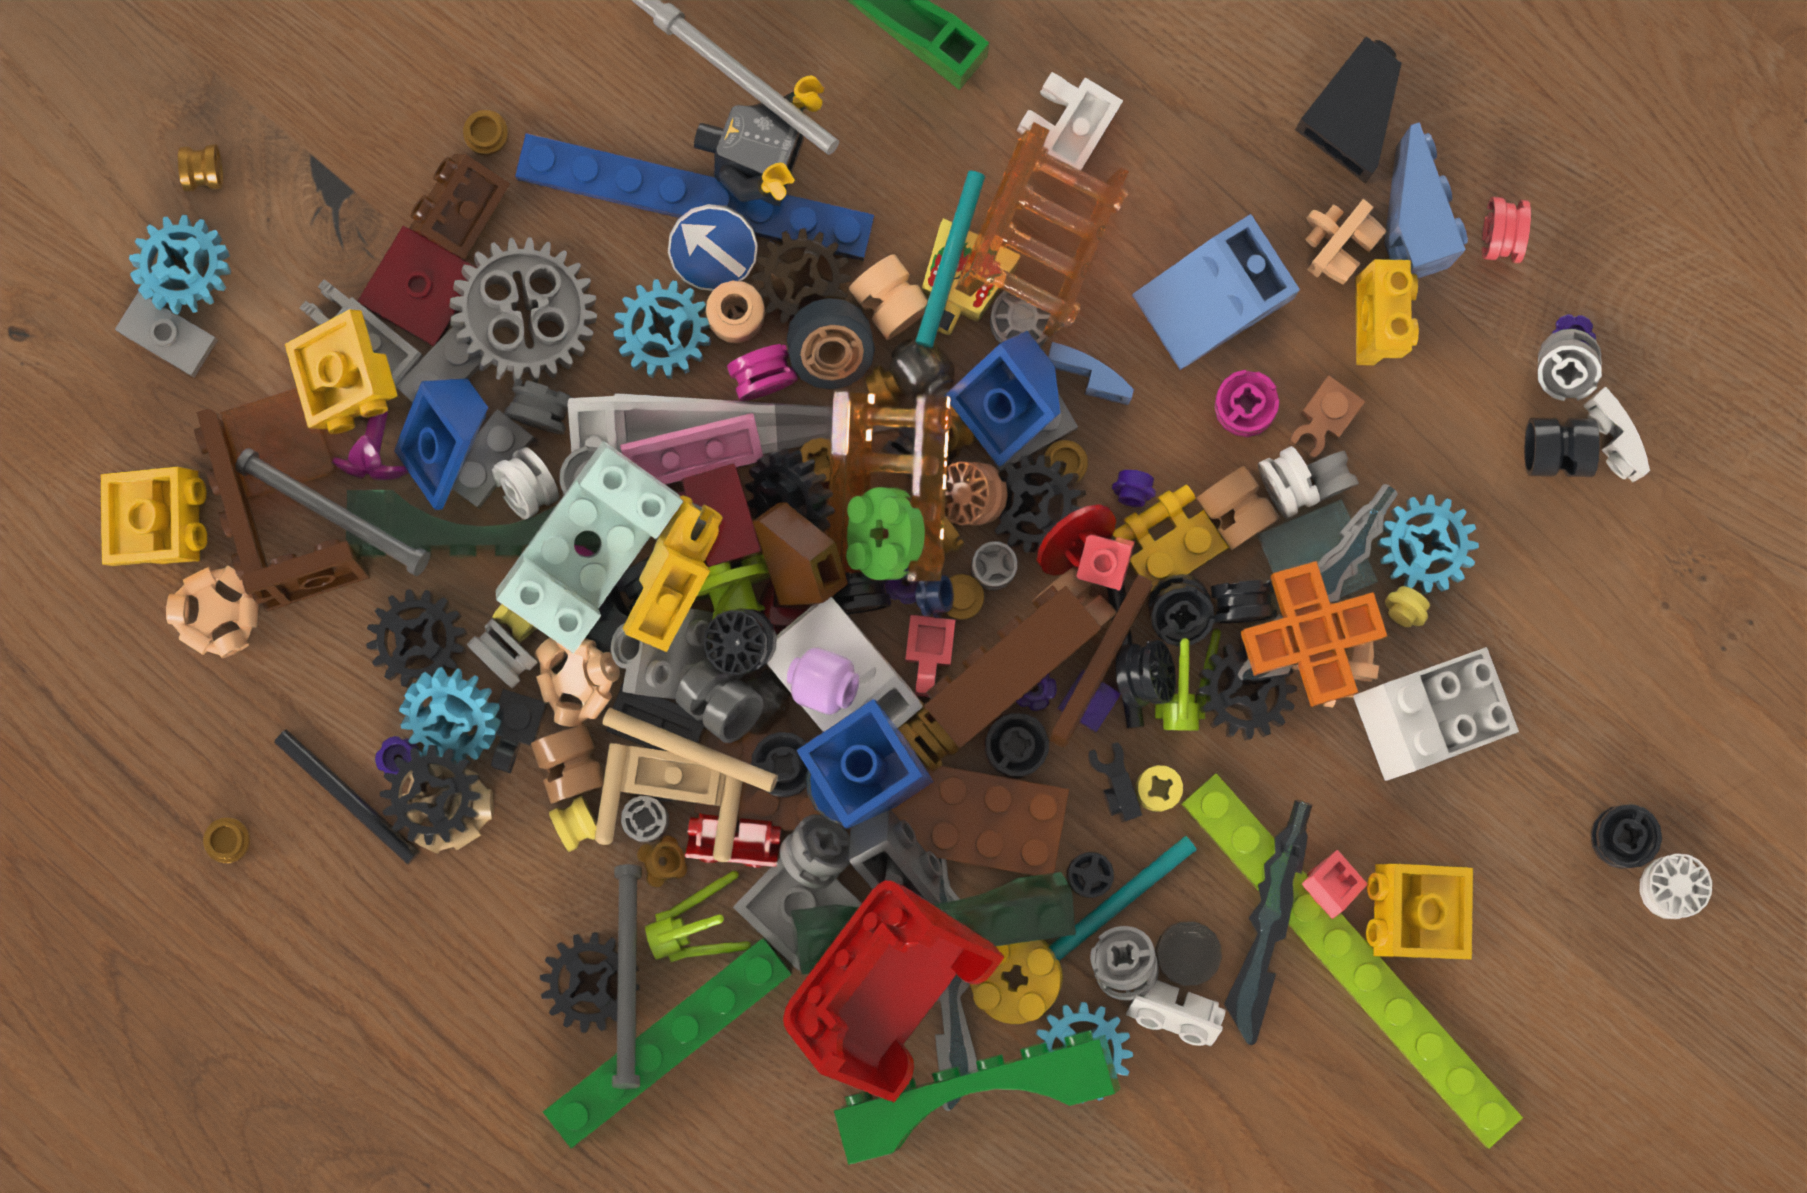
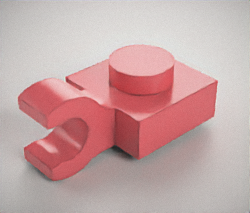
[905,615,956,698]

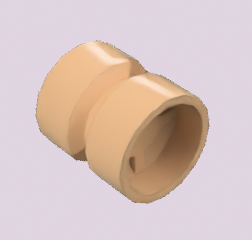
[849,254,928,340]

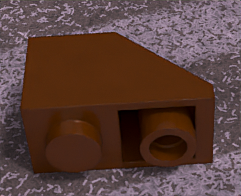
[752,502,848,605]

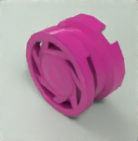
[727,344,798,401]
[1214,370,1280,437]

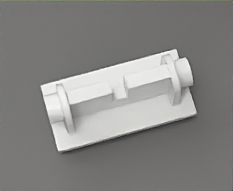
[1126,980,1226,1046]

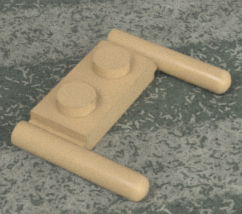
[595,743,743,862]

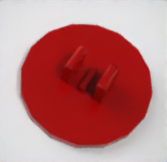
[1037,504,1116,576]

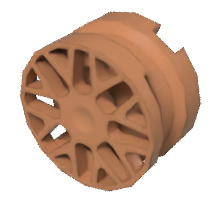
[934,461,1008,526]

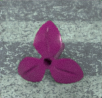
[332,409,409,481]

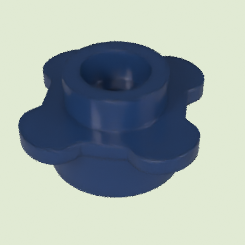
[915,571,954,618]

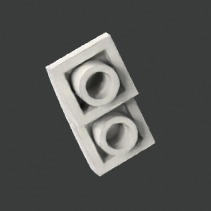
[1583,387,1650,482]

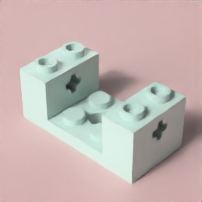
[495,441,683,654]

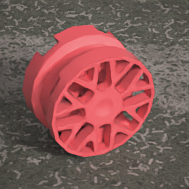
[1482,196,1531,263]

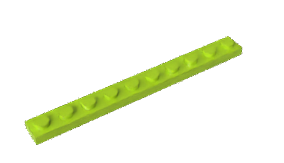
[1181,773,1523,1148]

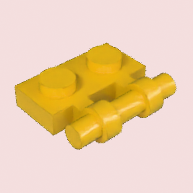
[1112,484,1229,593]

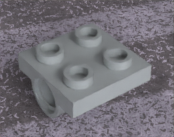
[611,608,714,699]

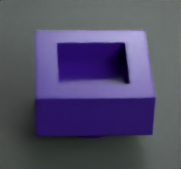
[1057,670,1121,733]

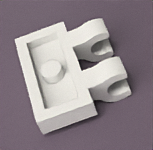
[1017,72,1123,179]

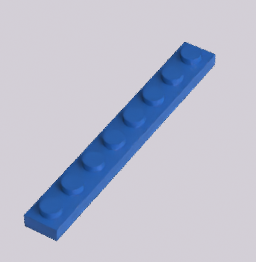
[515,134,874,261]

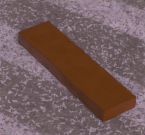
[1050,574,1153,748]

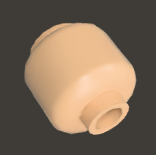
[706,280,765,344]

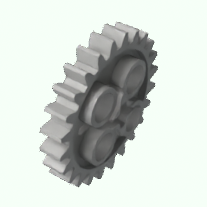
[449,237,597,383]

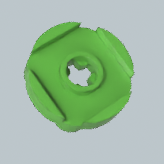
[846,487,925,580]

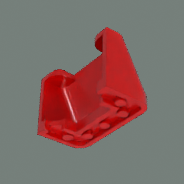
[783,881,1005,1103]

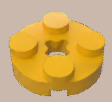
[970,931,1063,1024]

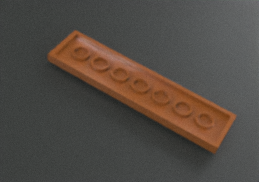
[694,730,1069,879]

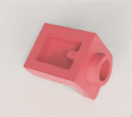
[1077,534,1135,590]
[1302,850,1368,919]

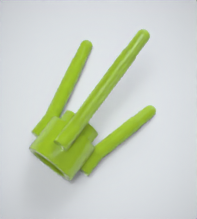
[1155,628,1221,731]
[645,870,751,962]

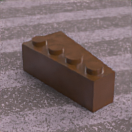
[924,585,1102,748]

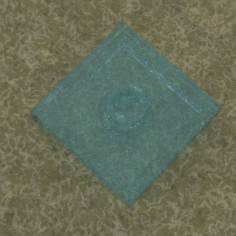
[1258,499,1378,599]

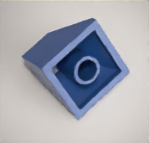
[944,331,1060,467]
[394,378,488,510]
[796,699,934,829]

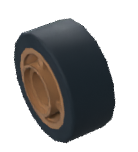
[787,298,875,390]

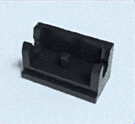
[606,682,706,751]

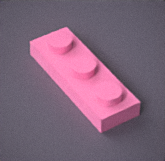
[620,413,763,484]

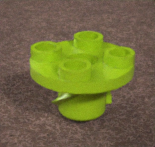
[694,554,770,620]

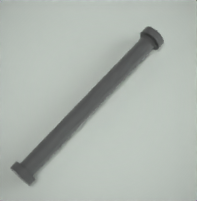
[235,448,430,576]
[612,864,642,1089]

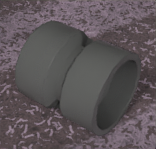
[676,658,763,743]

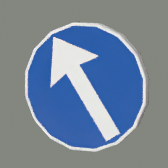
[668,204,758,291]

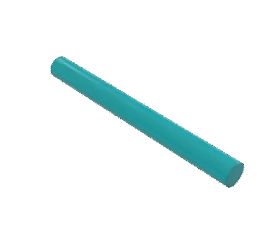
[915,170,986,348]
[1049,836,1197,961]

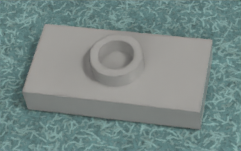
[115,292,218,378]

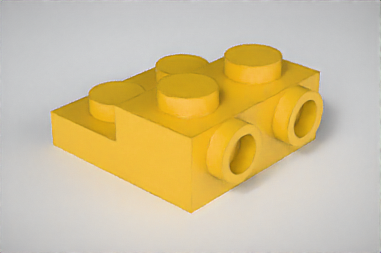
[1355,259,1419,366]
[285,309,398,434]
[101,467,207,566]
[1366,864,1473,960]

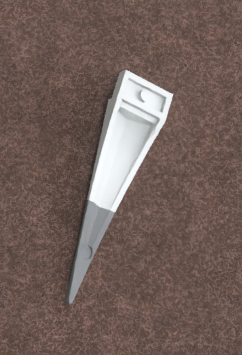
[568,393,933,454]

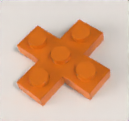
[1240,561,1387,707]

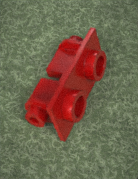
[685,813,781,868]

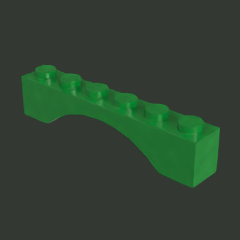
[847,0,989,90]
[543,938,793,1148]
[834,1030,1121,1165]

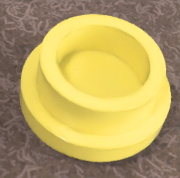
[1385,586,1430,627]

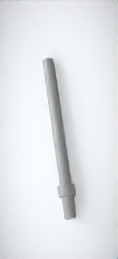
[631,0,839,155]

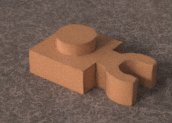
[1289,375,1365,460]

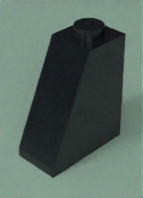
[1295,36,1402,184]

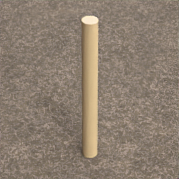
[603,708,778,792]

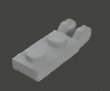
[299,279,423,388]

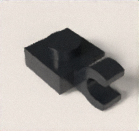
[491,689,548,774]
[1088,742,1142,823]

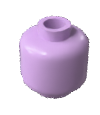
[787,647,859,715]

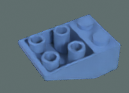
[1384,122,1468,278]
[1132,214,1300,370]

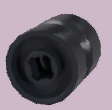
[1524,418,1600,477]

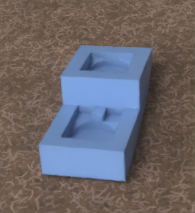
[1048,342,1134,405]

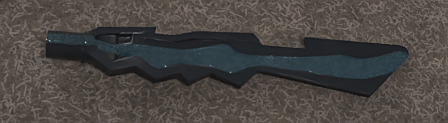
[1224,800,1312,1045]

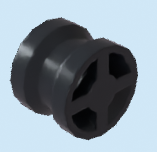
[1066,852,1114,898]

